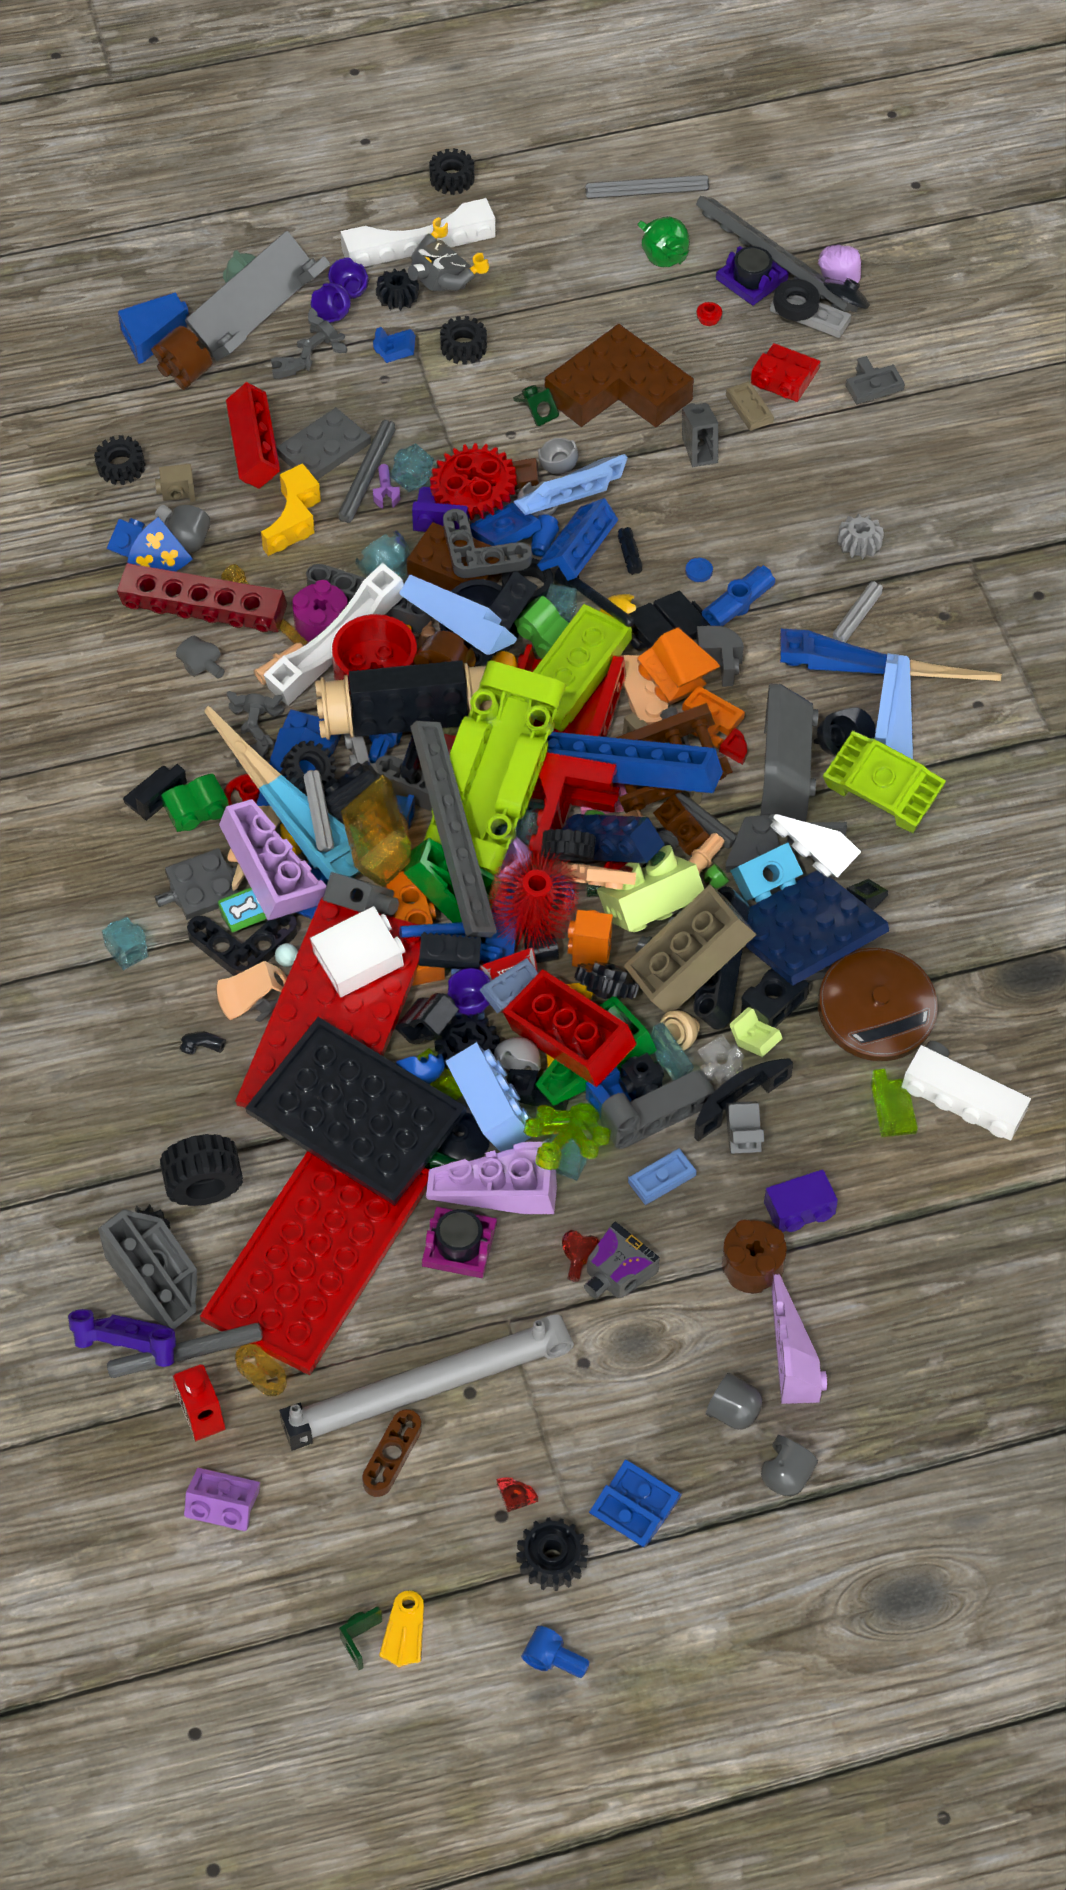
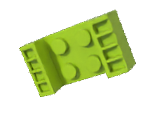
[823,731,946,833]

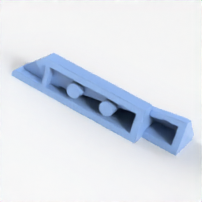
[514,454,628,515]
[400,575,517,655]
[875,653,913,759]

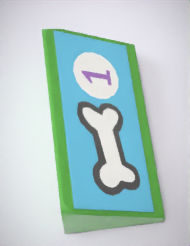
[218,888,267,932]

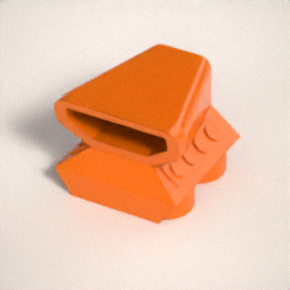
[637,627,721,705]

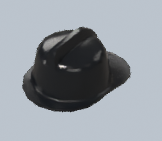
[813,707,876,755]

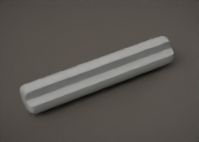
[832,581,883,643]
[304,770,334,852]

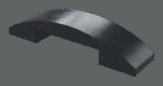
[694,1058,793,1141]

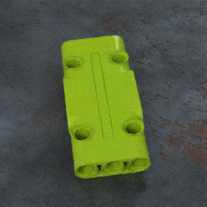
[424,660,566,875]

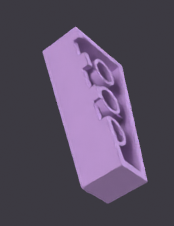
[219,799,327,921]

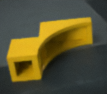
[261,463,321,556]

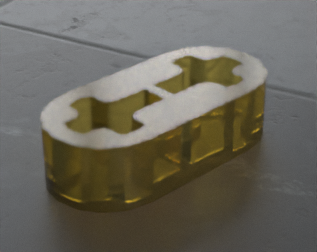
[235,1344,287,1397]

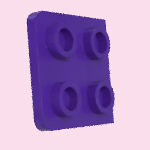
[412,487,469,532]

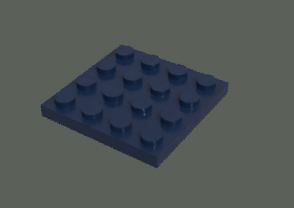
[745,870,889,986]

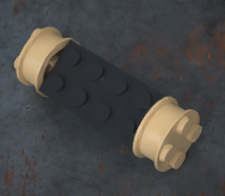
[315,660,492,740]

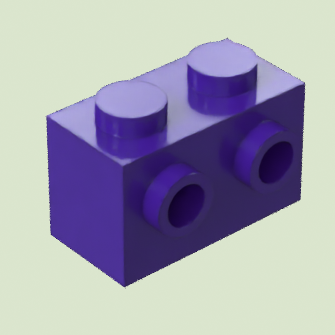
[764,1169,838,1232]

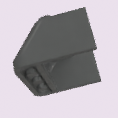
[760,683,818,822]

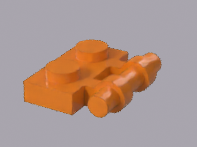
[682,685,745,749]

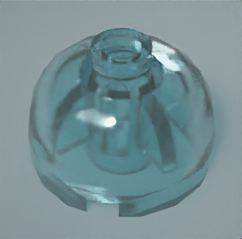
[355,531,410,578]

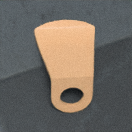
[216,961,287,1020]

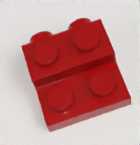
[751,343,821,402]

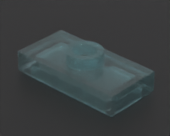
[650,1022,694,1081]

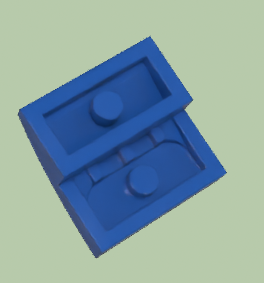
[589,1459,682,1548]

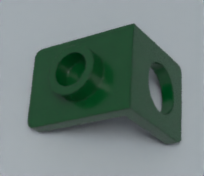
[513,385,559,426]
[339,1606,382,1670]

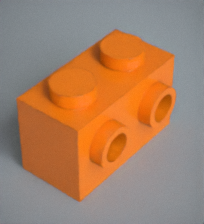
[567,910,613,967]

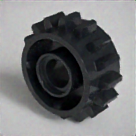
[516,1517,588,1591]

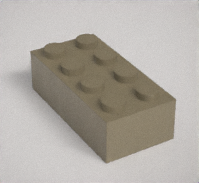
[624,884,757,1013]

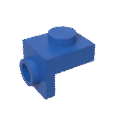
[373,327,416,363]
[107,518,145,558]

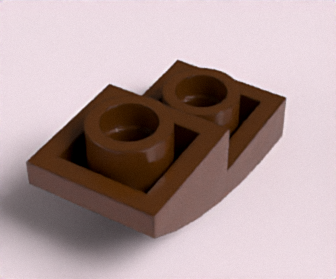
[653,795,710,856]

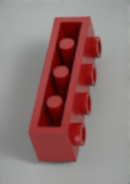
[226,382,280,489]

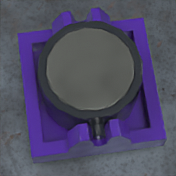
[716,246,789,306]

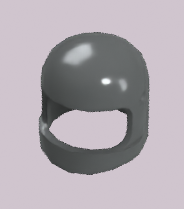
[168,505,211,554]
[706,1373,762,1430]
[761,1435,818,1496]

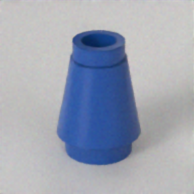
[531,515,559,557]

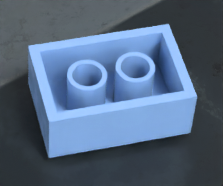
[446,1042,534,1152]

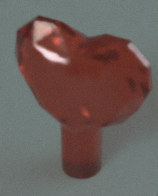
[562,1230,600,1282]

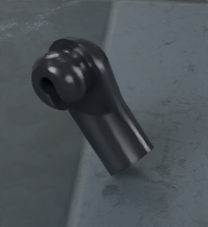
[180,1031,226,1055]

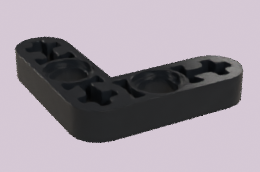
[187,914,297,976]

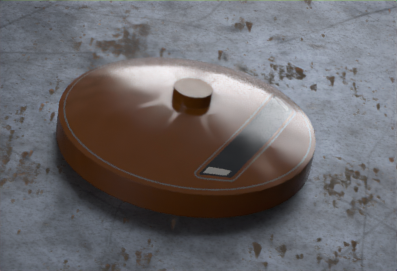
[818,948,938,1061]

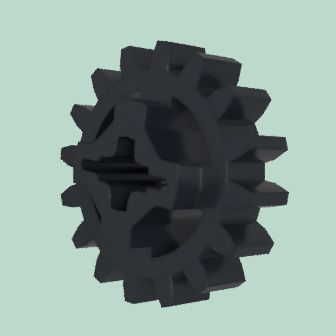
[574,961,639,1000]
[434,1014,500,1070]

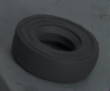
[773,279,820,321]

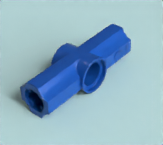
[702,565,775,627]

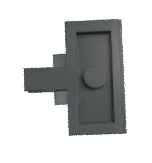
[845,356,905,405]

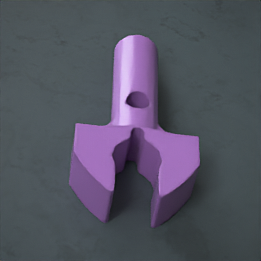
[373,464,400,509]

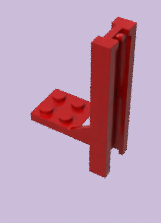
[444,734,621,873]

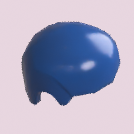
[396,1054,445,1084]

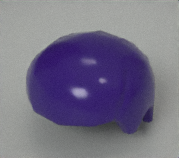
[328,257,369,299]
[310,282,351,323]
[447,967,491,1016]

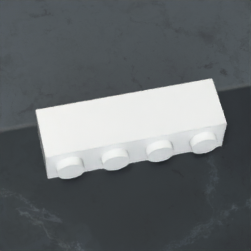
[902,1045,1031,1141]

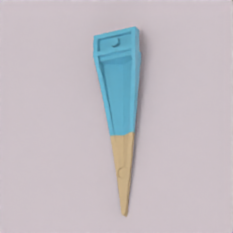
[205,706,379,880]

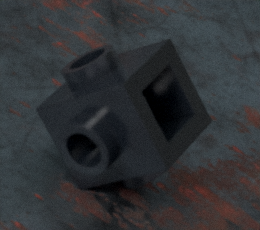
[619,1053,664,1101]

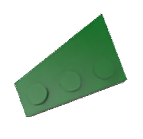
[404,838,501,923]

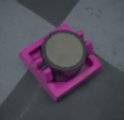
[422,1207,497,1279]

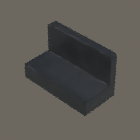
[123,764,187,821]

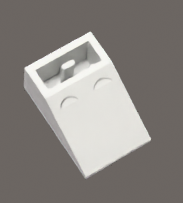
[769,814,861,878]

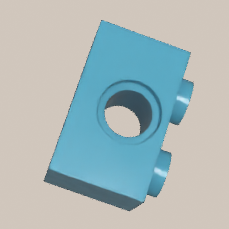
[730,843,803,903]

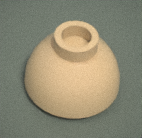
[659,1010,700,1052]

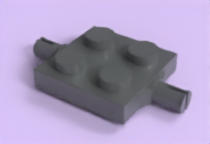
[154,848,239,920]

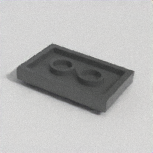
[276,407,371,480]

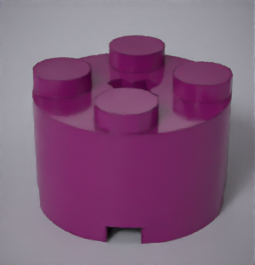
[292,580,348,644]

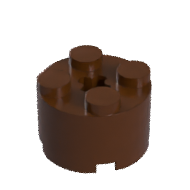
[151,326,213,390]
[414,631,476,675]
[722,1219,787,1294]

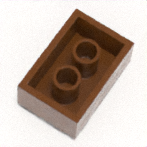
[407,522,502,591]

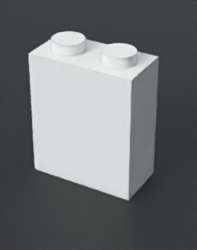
[310,906,405,998]

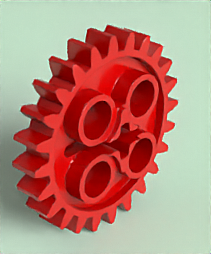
[430,443,517,520]

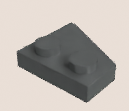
[725,815,779,873]

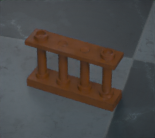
[616,703,733,813]

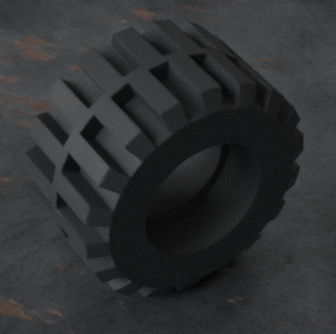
[160,1134,243,1206]

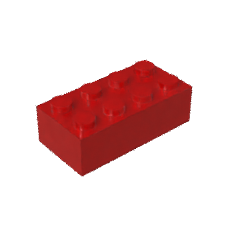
[502,969,637,1087]

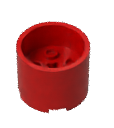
[332,614,417,695]

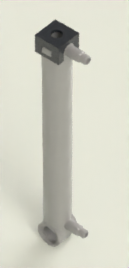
[279,1315,574,1451]

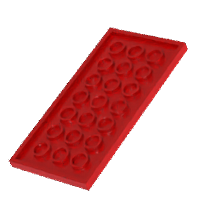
[235,897,421,1108]
[200,1151,429,1375]

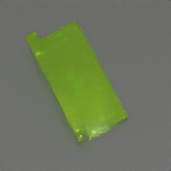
[871,1069,918,1137]

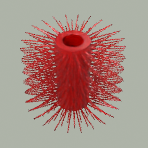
[488,845,580,952]

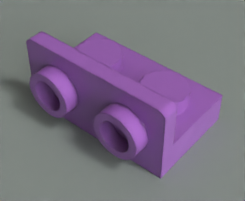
[184,1468,260,1531]

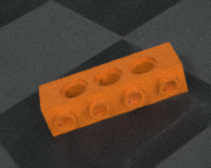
[384,871,445,986]

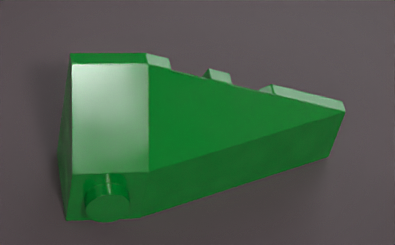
[535,996,657,1106]

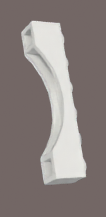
[341,198,495,267]
[264,563,404,706]

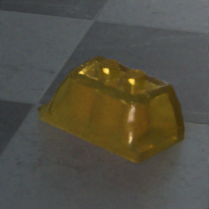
[341,774,411,887]

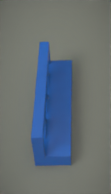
[537,498,618,581]

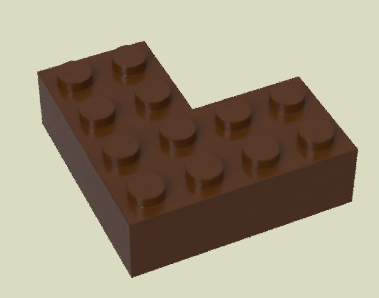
[545,324,694,428]

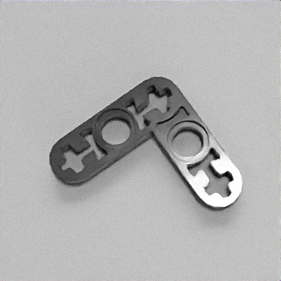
[443,509,532,578]

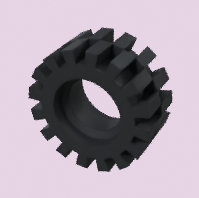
[429,148,474,195]
[440,316,487,365]
[94,435,145,485]
[280,741,336,794]
[541,829,596,863]

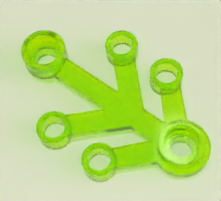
[523,1103,611,1170]

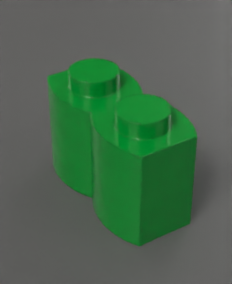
[161,774,229,832]

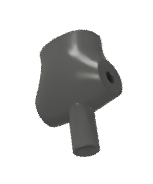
[176,635,225,679]

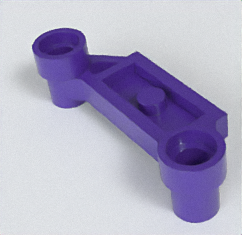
[68,1309,176,1367]

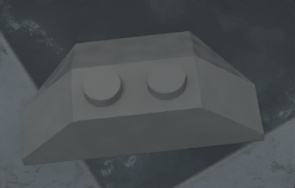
[98,1209,197,1330]

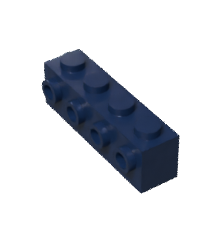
[562,814,665,863]

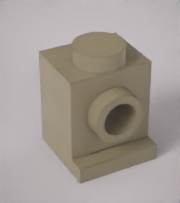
[155,464,196,502]

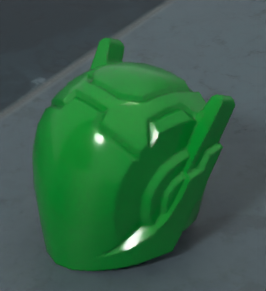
[637,216,690,268]

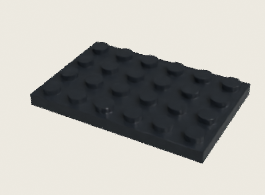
[245,1017,467,1206]

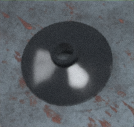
[823,278,870,309]
[436,1113,490,1161]

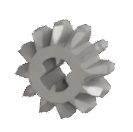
[837,513,884,560]

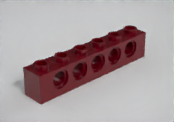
[117,563,287,632]

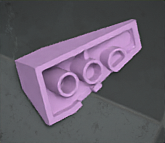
[426,1142,557,1214]
[771,1274,827,1404]

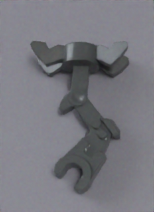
[271,308,347,379]
[227,691,284,774]

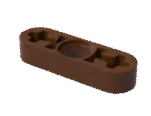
[362,1409,422,1497]

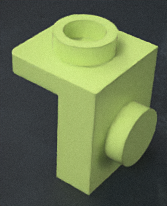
[730,1007,783,1057]

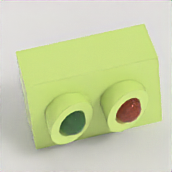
[597,845,704,932]

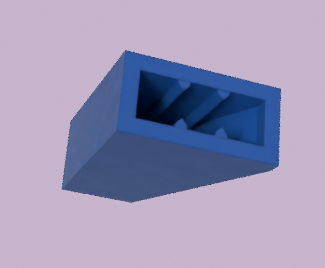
[118,292,189,364]

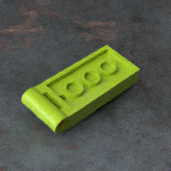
[533,604,632,732]

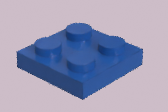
[470,502,542,546]

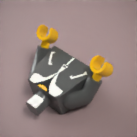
[408,217,489,291]

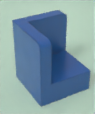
[586,1067,631,1119]

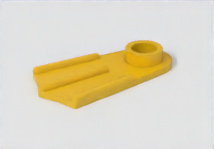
[379,1591,424,1667]

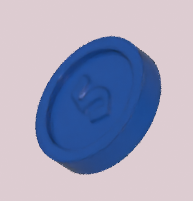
[685,558,713,582]

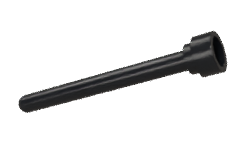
[555,568,634,627]

